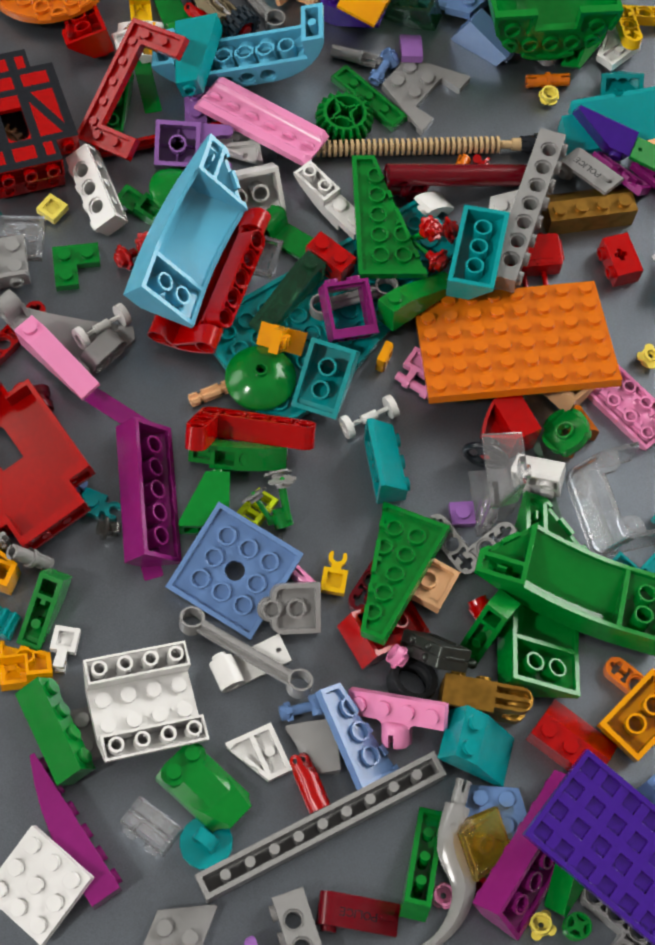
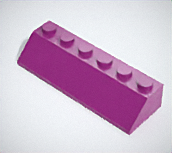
[116,416,182,567]
[472,770,566,941]

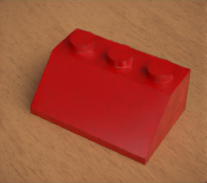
[525,699,618,771]

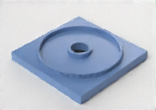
[165,502,304,640]

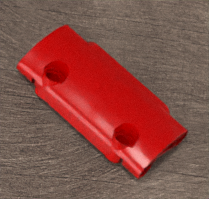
[147,207,271,354]

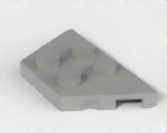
[143,904,218,945]

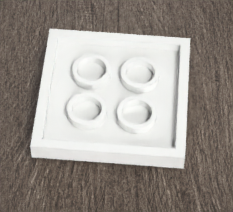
[0,825,95,945]

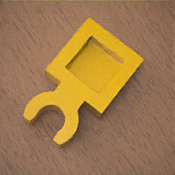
[321,551,348,597]

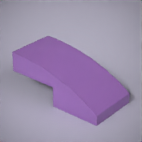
[399,34,423,63]

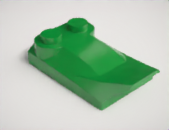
[155,743,252,834]

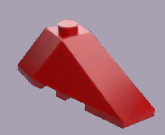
[62,5,115,58]

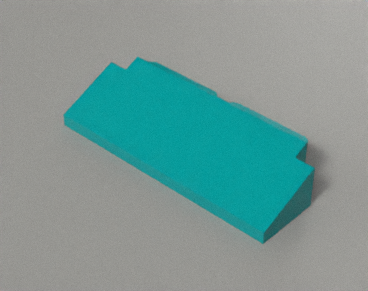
[558,86,655,155]

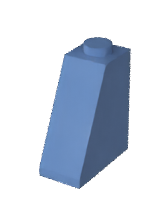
[451,8,514,66]

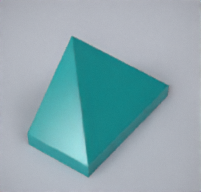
[600,71,644,96]

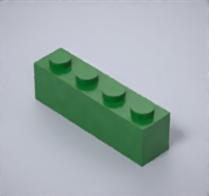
[15,677,96,786]

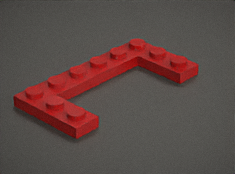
[77,17,190,162]

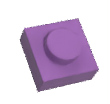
[448,501,476,528]

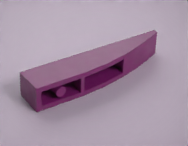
[30,753,123,910]

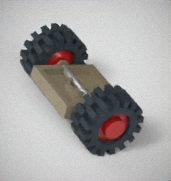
[187,0,261,38]

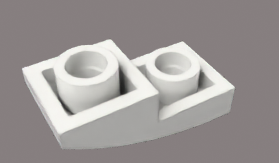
[414,192,455,218]

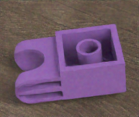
[154,119,234,171]

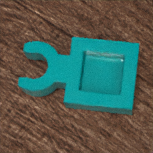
[81,487,121,522]

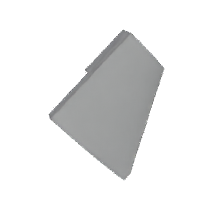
[285,719,341,776]

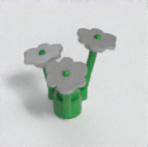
[241,469,297,530]

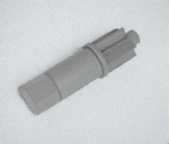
[330,44,382,68]

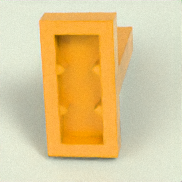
[256,321,308,356]

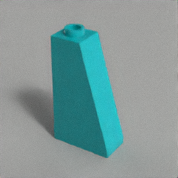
[175,13,223,97]

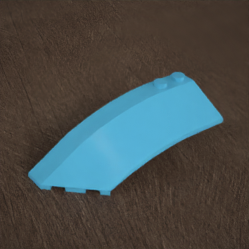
[123,134,248,328]

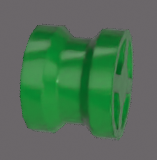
[561,911,592,942]

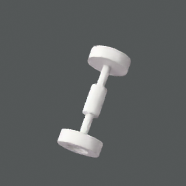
[72,303,132,350]
[338,394,400,439]

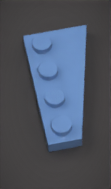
[315,683,400,790]

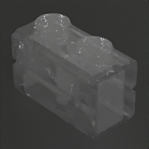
[120,796,183,857]

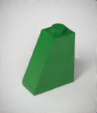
[179,469,230,535]

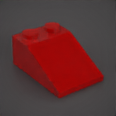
[337,600,431,669]

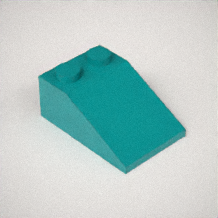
[291,337,360,420]
[437,705,515,787]

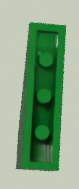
[377,271,449,331]
[399,807,442,922]

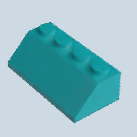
[446,204,510,300]

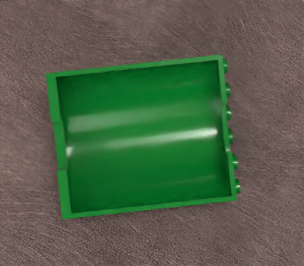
[488,0,624,61]

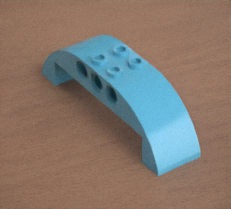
[152,2,324,87]

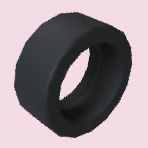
[386,656,438,700]

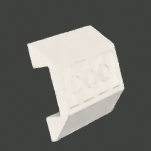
[83,640,209,763]

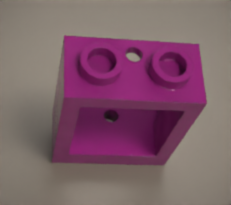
[318,275,379,343]

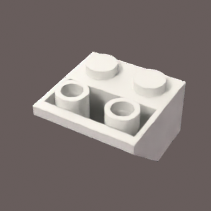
[510,454,566,498]

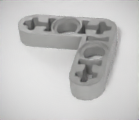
[429,514,518,575]

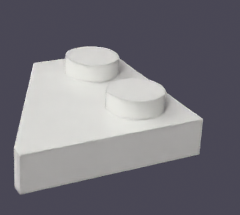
[596,26,642,71]
[225,722,292,783]

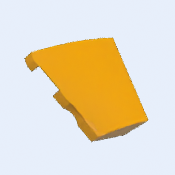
[0,640,53,692]

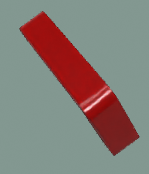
[185,406,316,451]

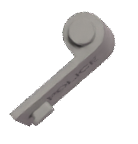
[558,148,624,195]

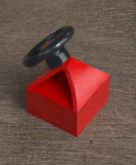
[462,395,542,470]

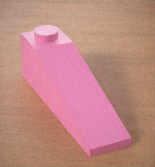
[14,315,100,401]

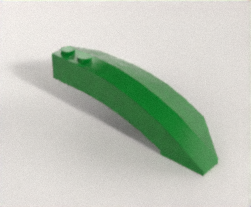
[497,491,590,699]
[474,522,655,656]

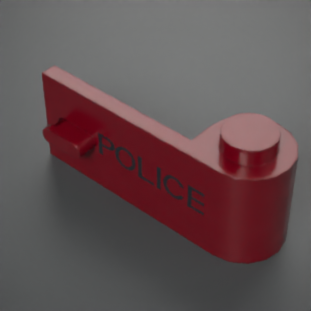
[315,890,400,938]

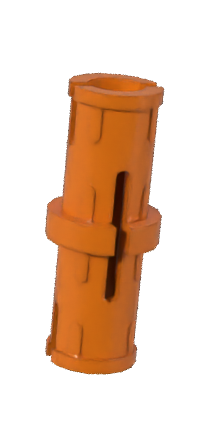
[525,72,570,89]

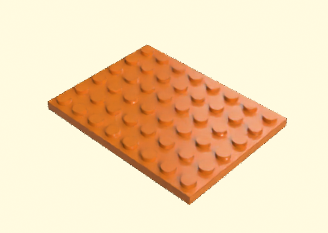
[415,281,622,404]

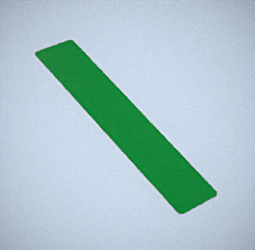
[134,60,162,114]

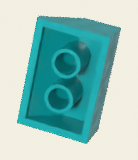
[363,418,410,504]

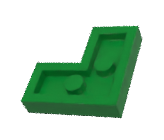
[52,242,101,291]

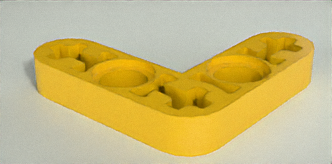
[616,5,655,50]

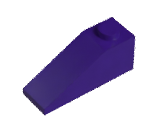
[572,105,639,161]

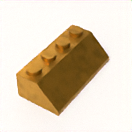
[541,186,638,235]

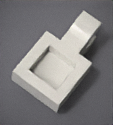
[49,625,81,674]

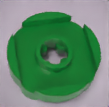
[542,409,592,457]

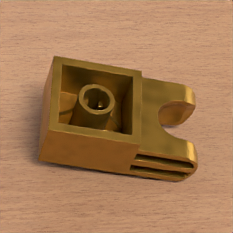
[438,671,533,724]

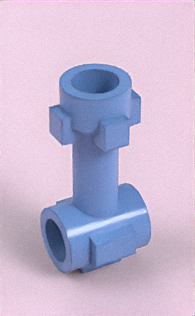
[368,47,400,86]
[278,694,324,722]

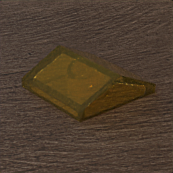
[457,806,509,882]

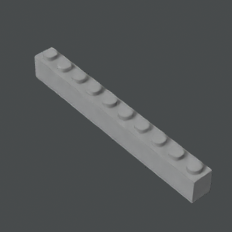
[195,751,447,904]

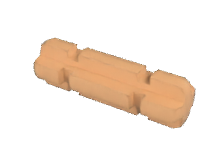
[188,380,228,407]

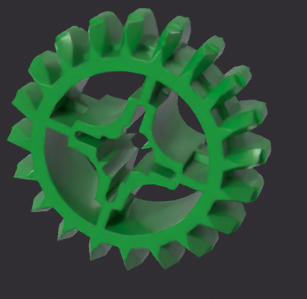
[315,90,374,144]

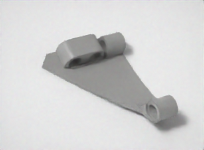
[0,289,135,375]

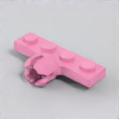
[348,687,449,749]

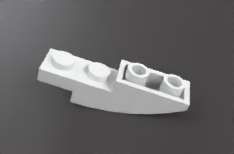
[294,160,356,240]

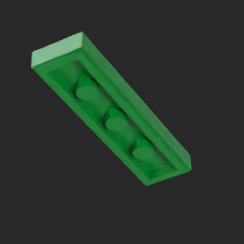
[331,65,408,132]

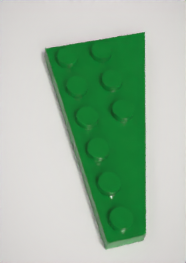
[351,155,428,279]
[360,501,450,646]

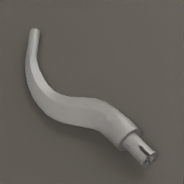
[421,778,476,945]

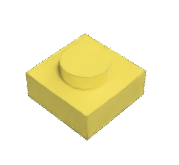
[36,193,69,225]

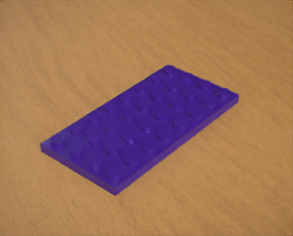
[522,749,655,945]

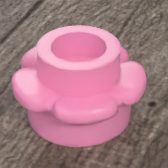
[386,644,409,669]
[432,882,452,910]

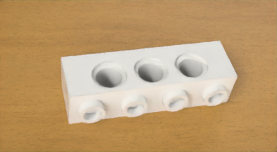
[65,143,129,237]

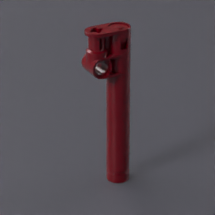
[382,164,527,203]

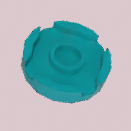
[179,818,233,871]

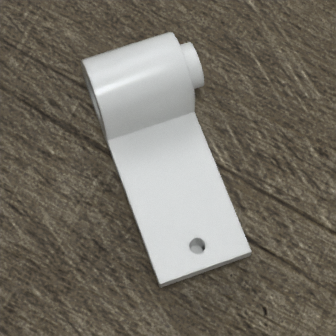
[209,634,292,693]

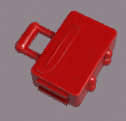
[507,232,565,287]

